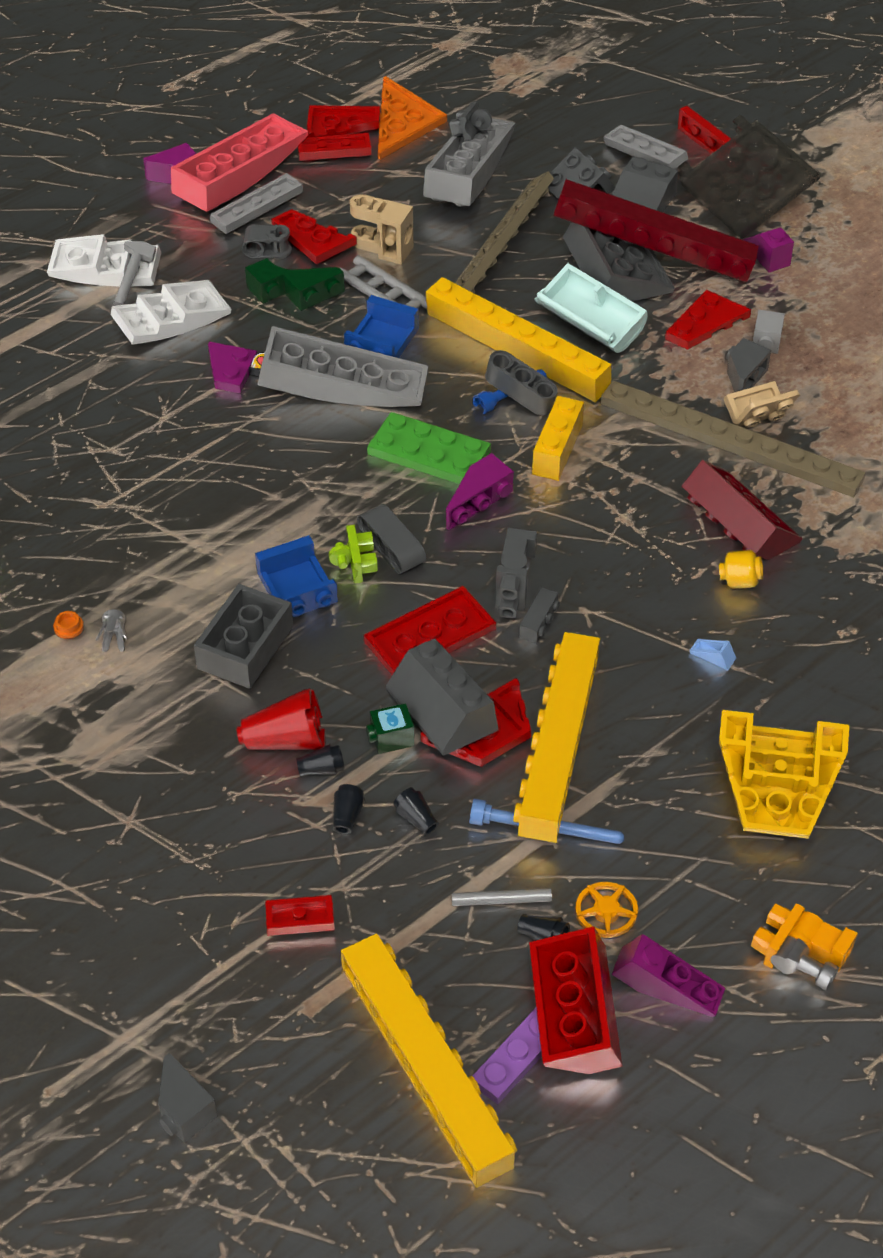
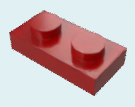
[265,895,334,936]

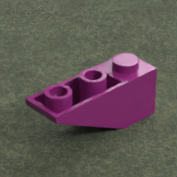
[446,453,514,531]
[611,934,725,1017]

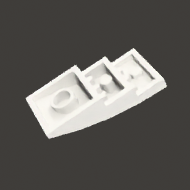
[47,234,161,287]
[110,280,232,345]

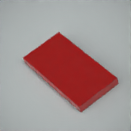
[364,586,496,675]

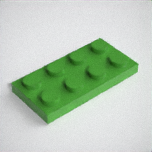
[367,412,491,484]

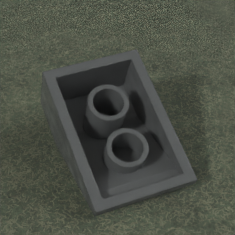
[612,156,678,212]

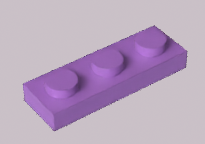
[473,1007,542,1105]

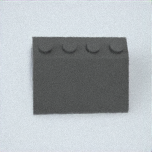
[563,222,675,301]

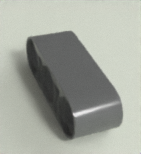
[485,350,558,415]
[357,504,426,574]

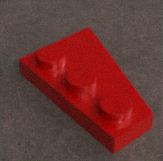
[306,105,380,138]
[271,209,357,264]
[665,290,751,350]

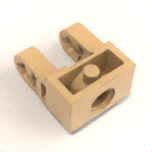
[350,194,414,265]

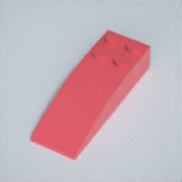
[171,113,308,212]

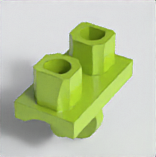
[329,525,378,583]

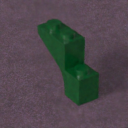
[245,258,345,311]

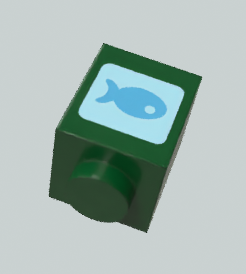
[366,703,414,754]

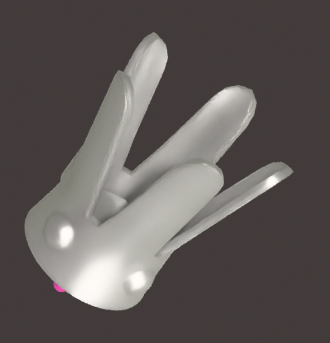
[95,609,127,652]

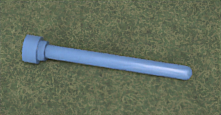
[469,798,624,844]

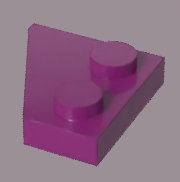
[208,341,258,393]

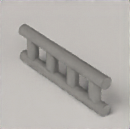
[339,255,427,309]

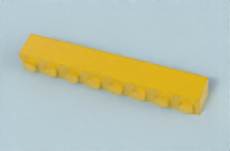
[426,277,611,403]
[513,632,600,843]
[341,933,517,1188]

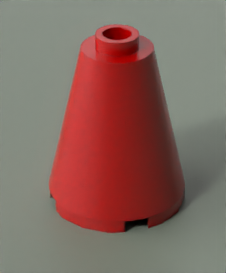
[236,688,326,750]

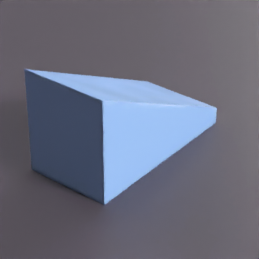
[690,639,736,670]

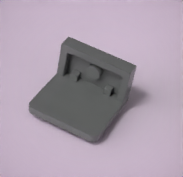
[548,148,615,200]

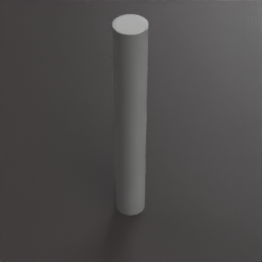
[452,888,552,906]

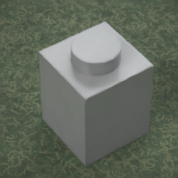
[753,310,785,354]

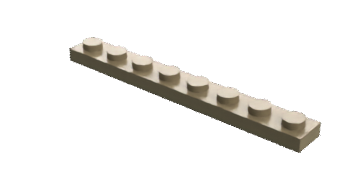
[455,171,554,293]

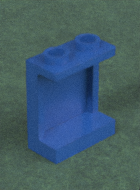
[344,295,419,358]
[255,535,338,617]

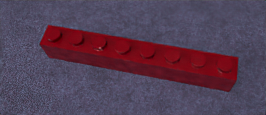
[553,179,759,282]

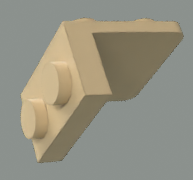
[724,381,800,428]

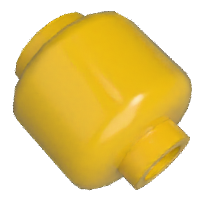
[719,550,763,589]

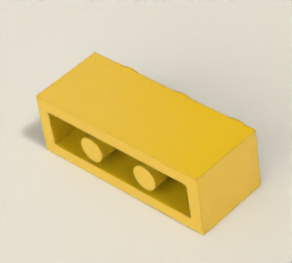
[532,396,584,481]

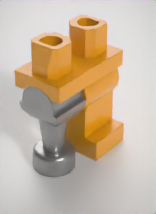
[751,903,858,991]

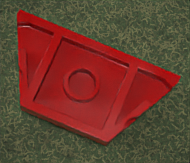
[420,678,531,767]

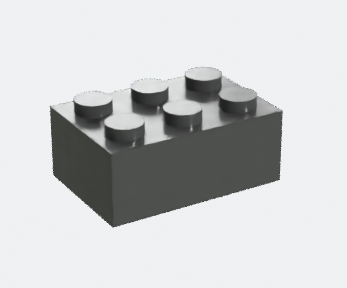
[194,583,293,689]

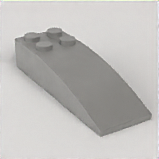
[423,118,516,207]
[257,326,428,407]

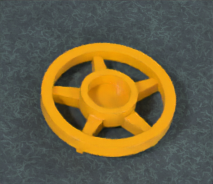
[575,882,638,938]

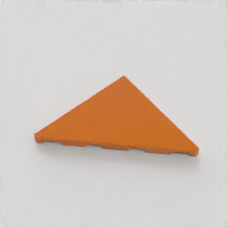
[378,76,447,160]

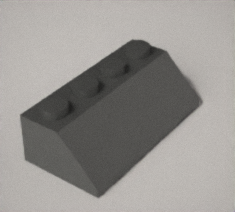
[386,639,498,756]

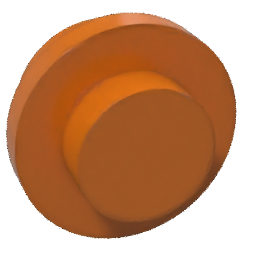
[53,611,84,639]

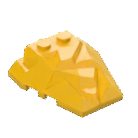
[719,710,849,839]

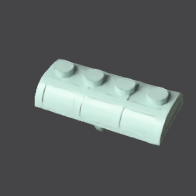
[534,263,648,353]

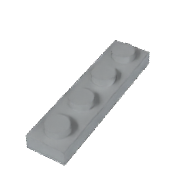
[604,125,688,169]
[210,173,303,234]

